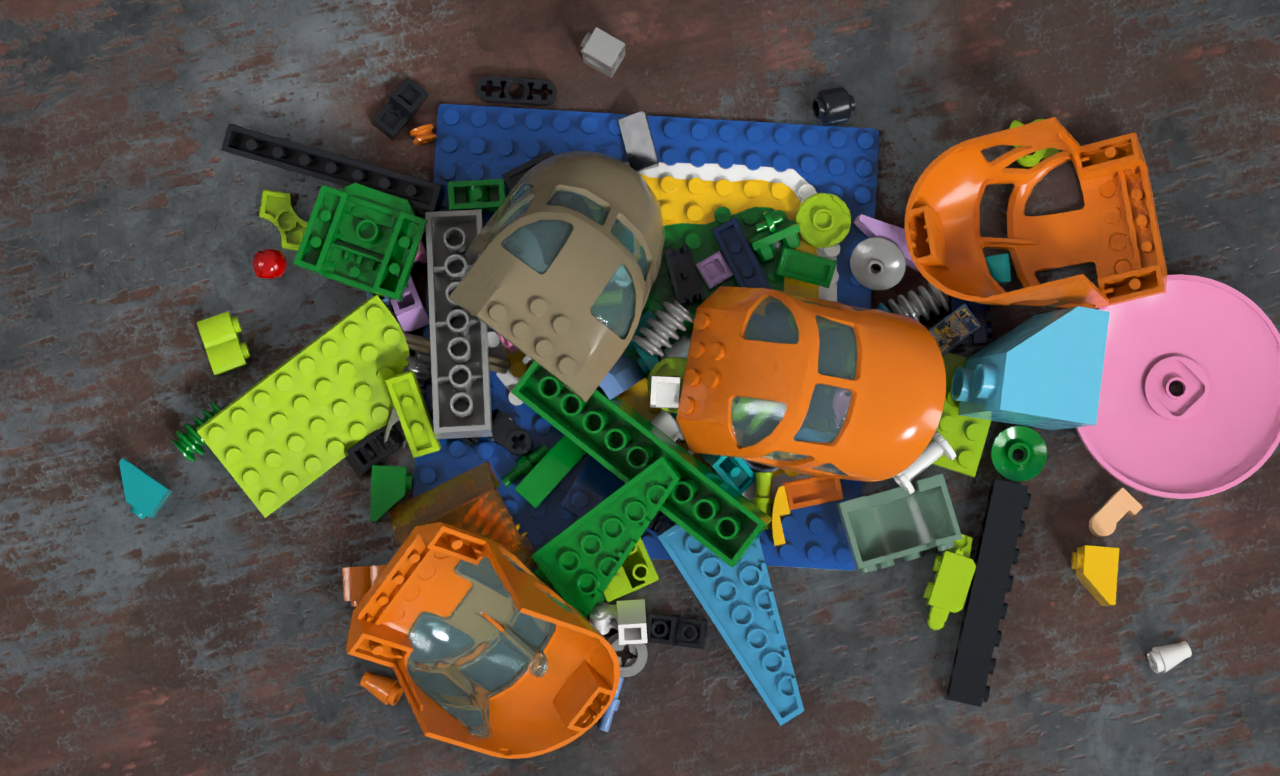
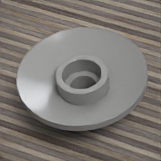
[850,237,906,290]

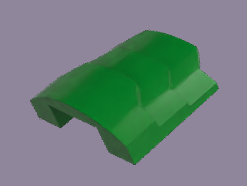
[293,183,428,302]

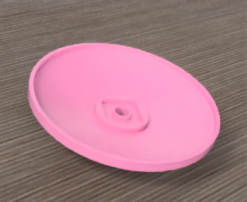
[1075,274,1280,499]

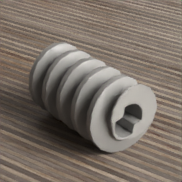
[887,283,950,323]
[632,297,694,358]

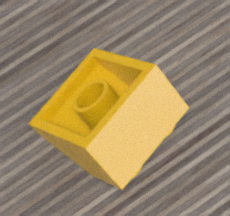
[1071,545,1119,606]

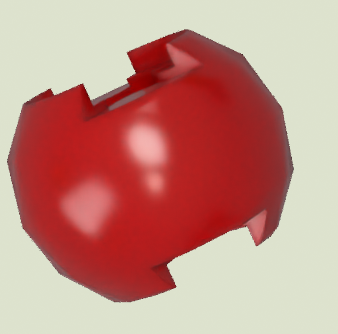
[252,249,287,279]

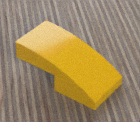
[771,486,790,547]

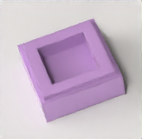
[695,251,733,290]

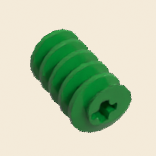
[170,401,221,462]

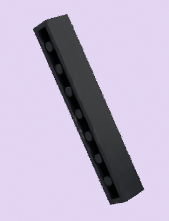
[221,124,447,212]
[945,479,1031,707]

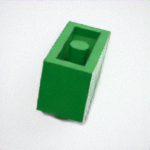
[370,465,412,523]

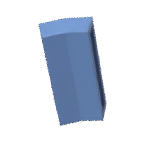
[599,352,646,400]

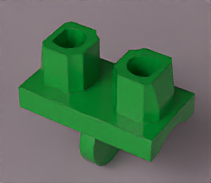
[747,211,801,261]

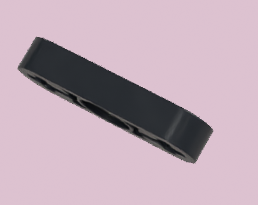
[477,76,557,107]

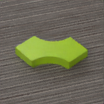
[259,189,308,251]

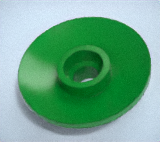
[991,426,1047,482]

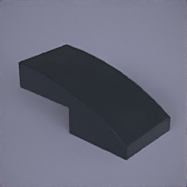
[371,77,429,141]

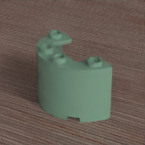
[837,473,963,574]

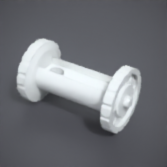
[893,430,956,495]

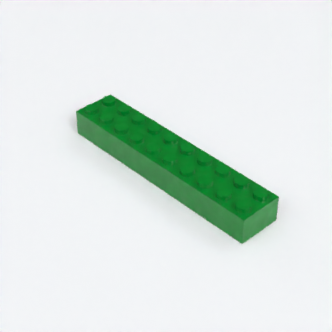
[511,361,772,568]

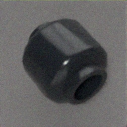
[812,87,855,125]

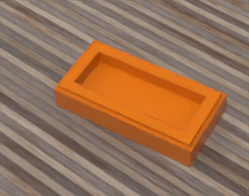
[783,476,844,510]

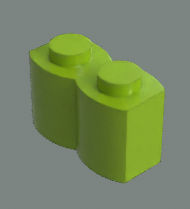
[197,311,251,376]

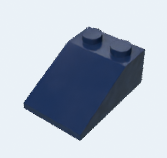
[561,456,625,518]

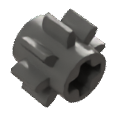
[403,351,432,387]

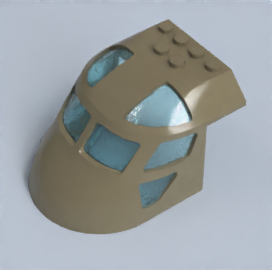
[448,151,665,402]

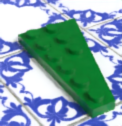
[531,455,681,618]

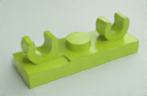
[385,370,441,458]

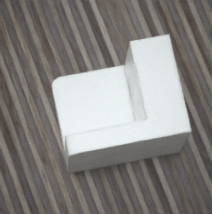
[650,376,680,409]

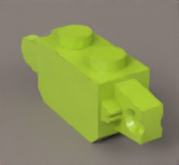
[923,534,976,631]

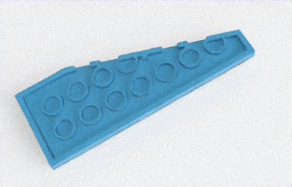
[657,524,804,726]

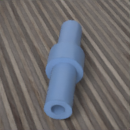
[598,677,624,732]

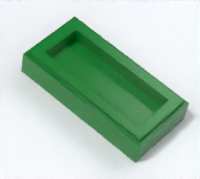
[775,246,837,288]

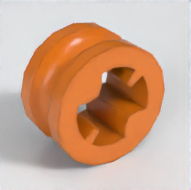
[410,124,437,146]

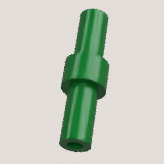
[500,443,550,488]

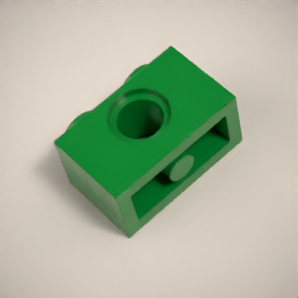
[448,179,506,213]

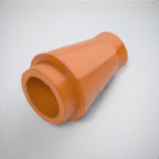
[360,671,403,706]

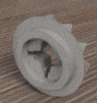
[608,633,648,677]

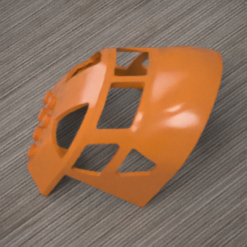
[904,117,1167,309]

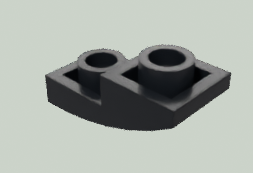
[647,614,708,649]

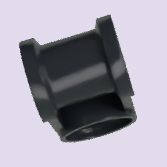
[488,408,533,457]

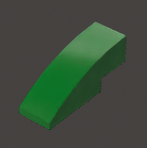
[514,435,587,509]

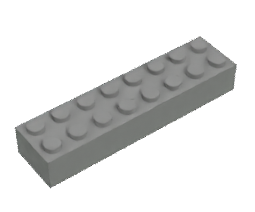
[425,209,493,439]

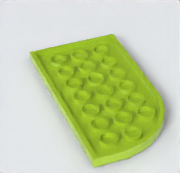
[196,294,410,518]

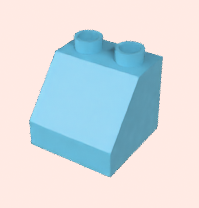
[951,306,1110,430]

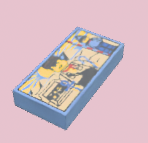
[929,304,982,357]

